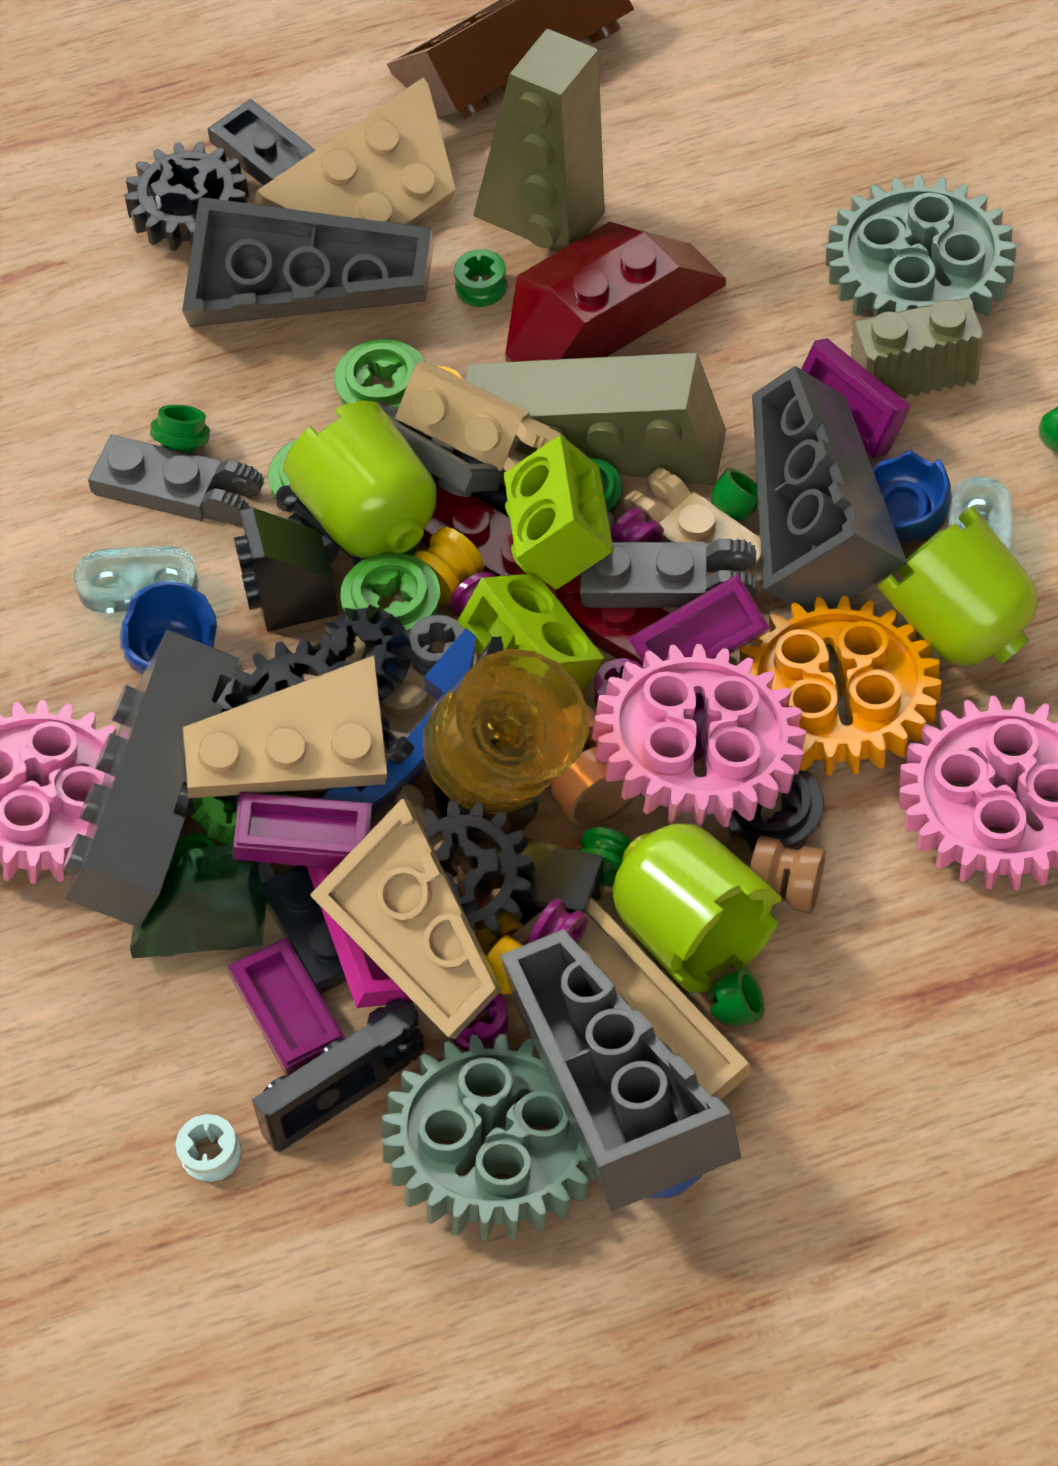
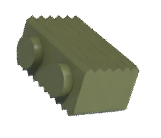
[851,297,983,399]

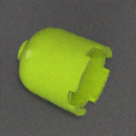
[283,400,436,558]
[876,505,1038,667]
[612,823,781,993]

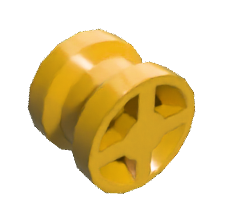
[412,527,484,605]

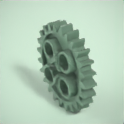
[826,175,1017,316]
[382,1034,596,1240]

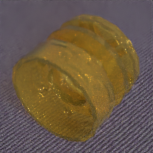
[423,649,589,814]

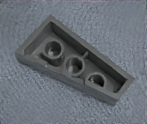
[182,197,434,327]
[752,366,907,613]
[63,629,240,928]
[501,929,742,1212]

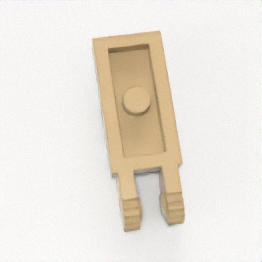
[395,361,565,471]
[621,467,764,599]

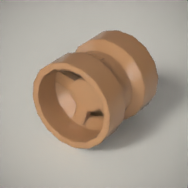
[750,835,826,914]

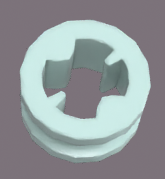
[175,1114,242,1182]

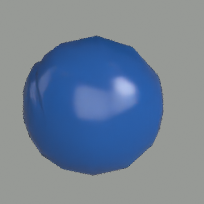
[872,450,952,544]
[120,581,217,675]

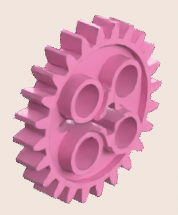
[592,644,806,828]
[899,696,1058,890]
[0,700,116,884]

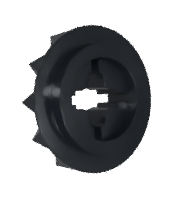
[313,604,412,702]
[728,769,824,851]

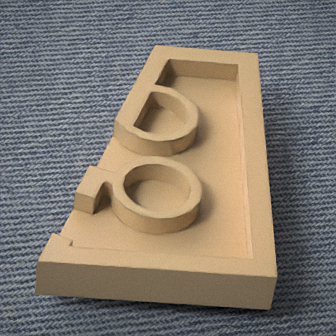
[183,655,387,798]
[310,798,502,1039]

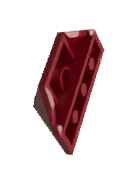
[505,221,726,362]

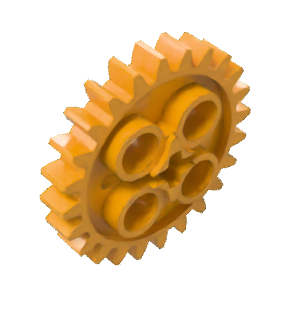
[740,596,941,776]

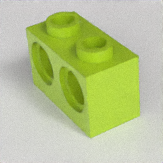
[504,434,614,590]
[457,574,605,711]

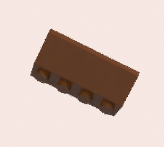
[387,0,634,120]

